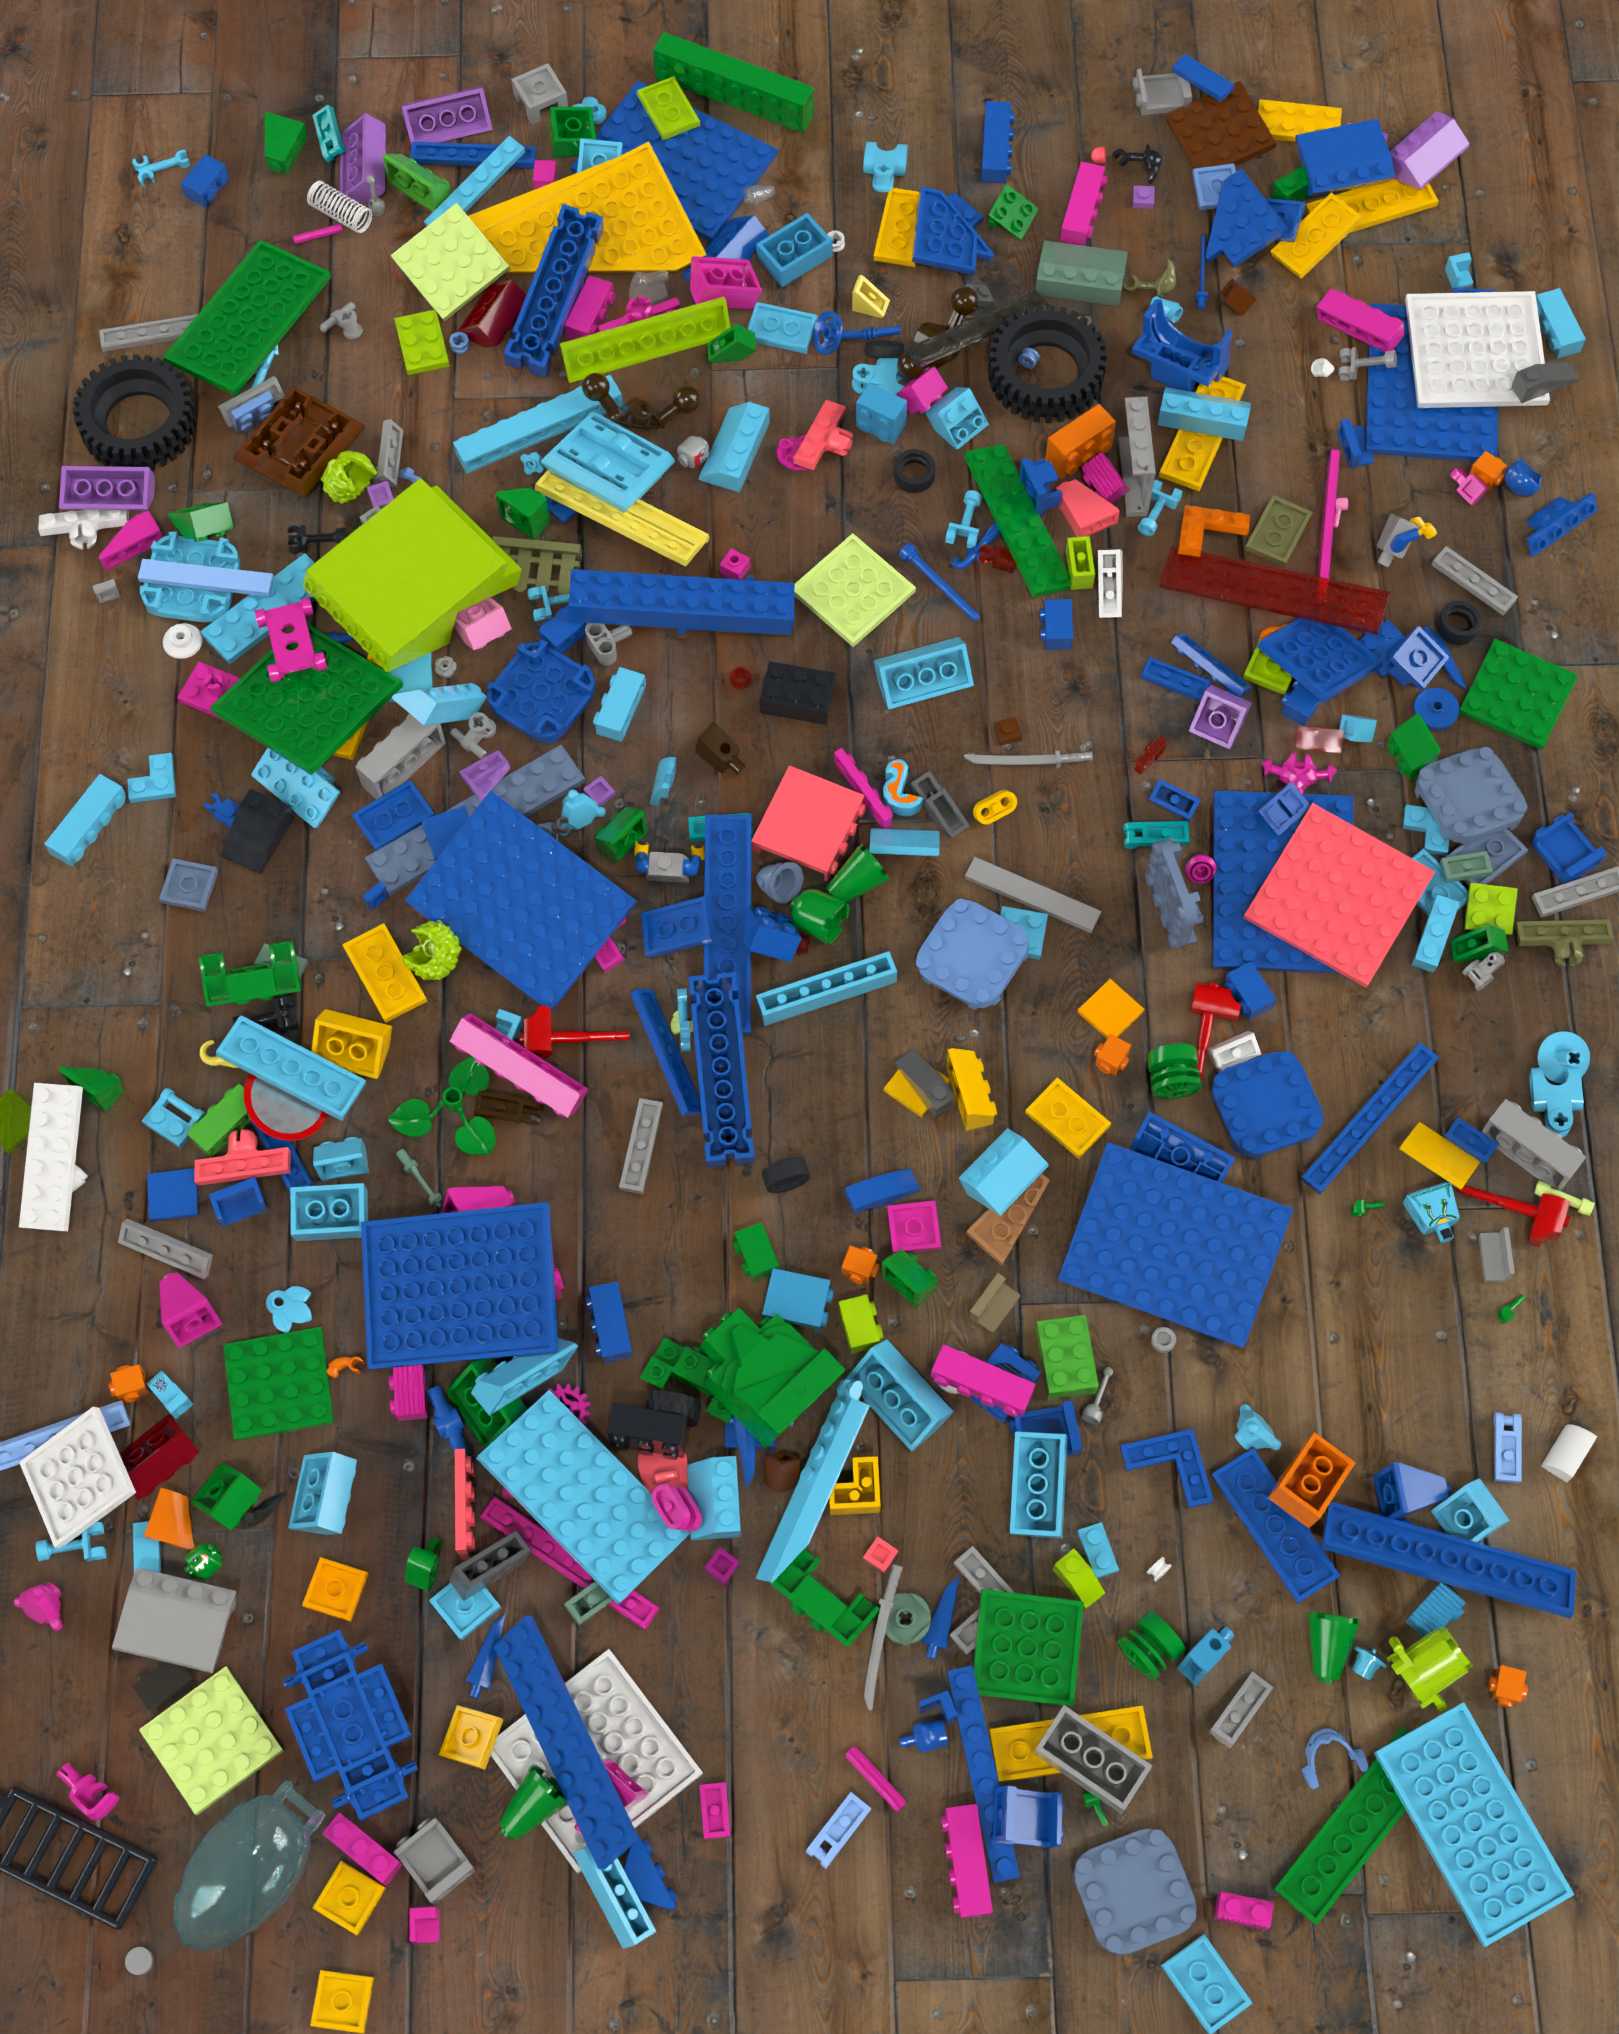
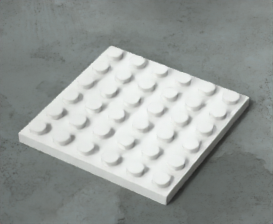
[1405,291,1550,408]
[491,1649,703,1874]

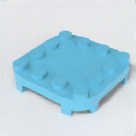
[140,531,240,622]

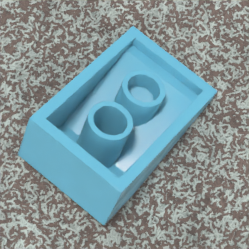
[577,138,623,173]

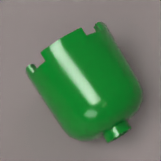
[790,888,850,944]

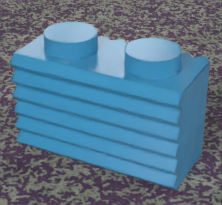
[1405,1583,1466,1638]

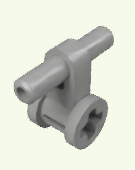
[320,302,363,339]
[451,712,496,759]
[1462,952,1505,991]

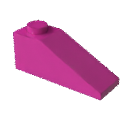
[98,511,163,571]

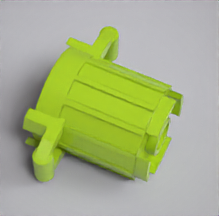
[1387,1626,1473,1712]

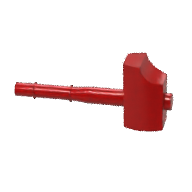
[1190,982,1241,1080]
[520,1006,630,1058]
[1457,1185,1571,1247]

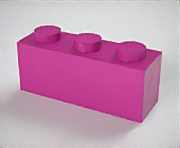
[564,275,616,340]
[322,1812,403,1886]

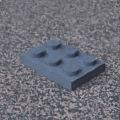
[1446,828,1528,886]

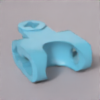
[863,142,908,192]
[852,358,906,397]
[1529,1066,1583,1138]

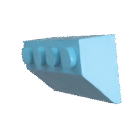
[1158,387,1251,441]
[699,402,770,493]
[873,637,974,710]
[392,683,487,725]
[471,1338,578,1416]
[846,1340,954,1452]
[1010,1432,1068,1539]

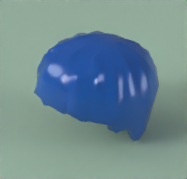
[1505,459,1542,497]

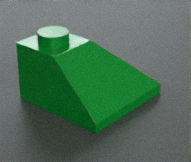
[59,1066,124,1112]

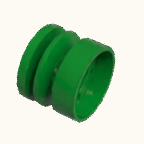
[1147,1043,1203,1100]
[1116,1610,1186,1681]

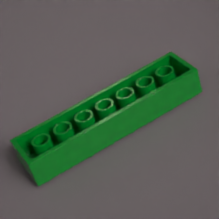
[653,32,814,133]

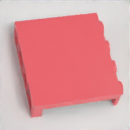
[751,765,867,881]

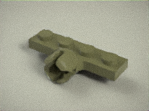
[1515,919,1614,967]

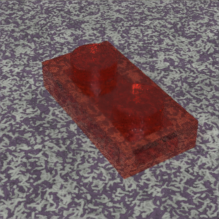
[1295,726,1344,753]

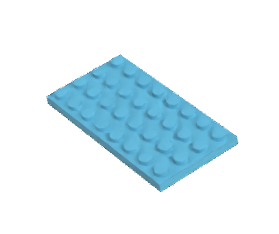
[476,1390,690,1605]
[1373,1702,1574,1947]

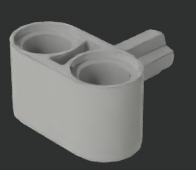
[585,623,632,666]

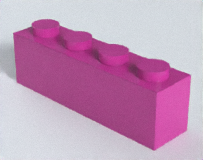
[1060,161,1108,246]
[1316,288,1404,352]
[931,1344,1036,1417]
[941,1804,993,1919]

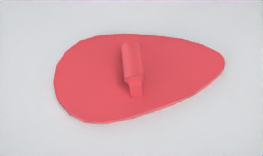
[638,1453,688,1494]

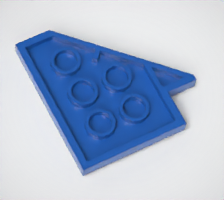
[1205,168,1288,268]
[912,186,994,275]

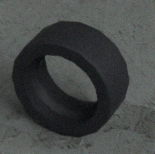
[894,449,936,493]
[1436,601,1482,645]
[762,1157,810,1193]

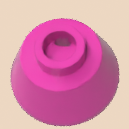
[1185,854,1217,884]

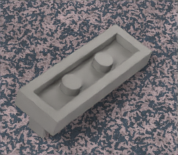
[218,376,285,427]
[372,419,403,488]
[1209,1671,1274,1748]

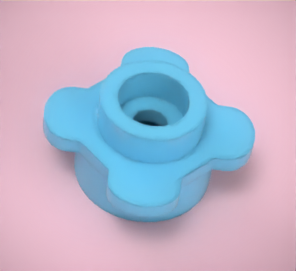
[520,452,544,475]

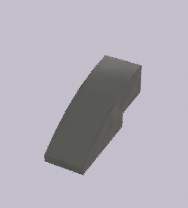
[908,771,970,839]

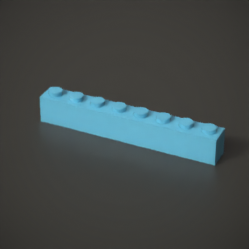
[453,375,623,474]

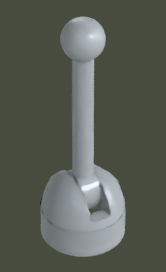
[366,176,386,216]
[1081,1367,1113,1425]

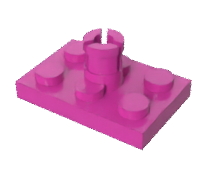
[177,661,241,720]

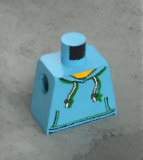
[1403,1182,1459,1243]

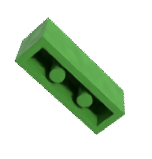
[187,1084,251,1158]

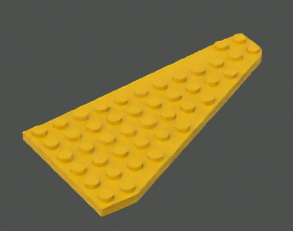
[468,141,707,274]

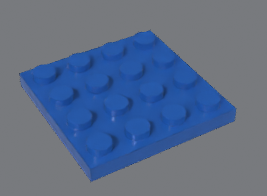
[1258,607,1383,703]

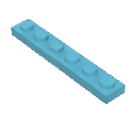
[424,136,525,227]

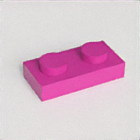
[700,1782,730,1840]

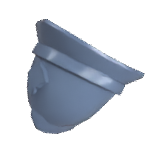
[755,862,804,904]

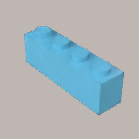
[44,774,127,867]
[573,1844,656,1949]

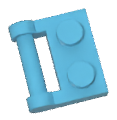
[142,1088,206,1149]

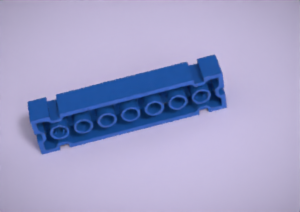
[504,204,604,378]
[688,972,755,1168]

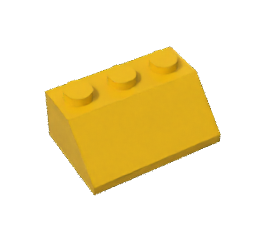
[311,1009,392,1079]
[946,1048,997,1131]

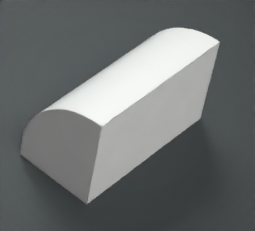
[1541,1424,1598,1483]

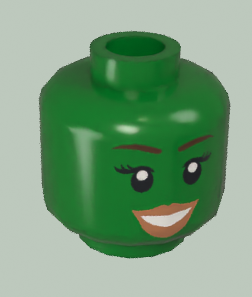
[184,1542,223,1580]

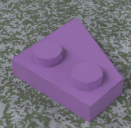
[459,750,510,801]

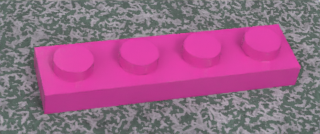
[834,748,893,829]

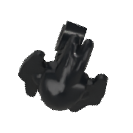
[1112,144,1162,184]

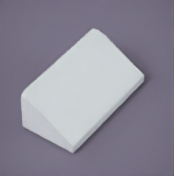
[1207,1031,1261,1072]

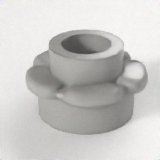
[435,656,457,678]

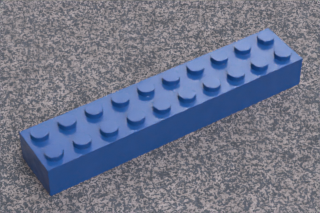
[568,569,795,635]

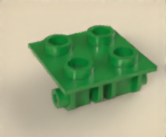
[988,184,1039,241]

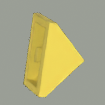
[852,275,890,318]

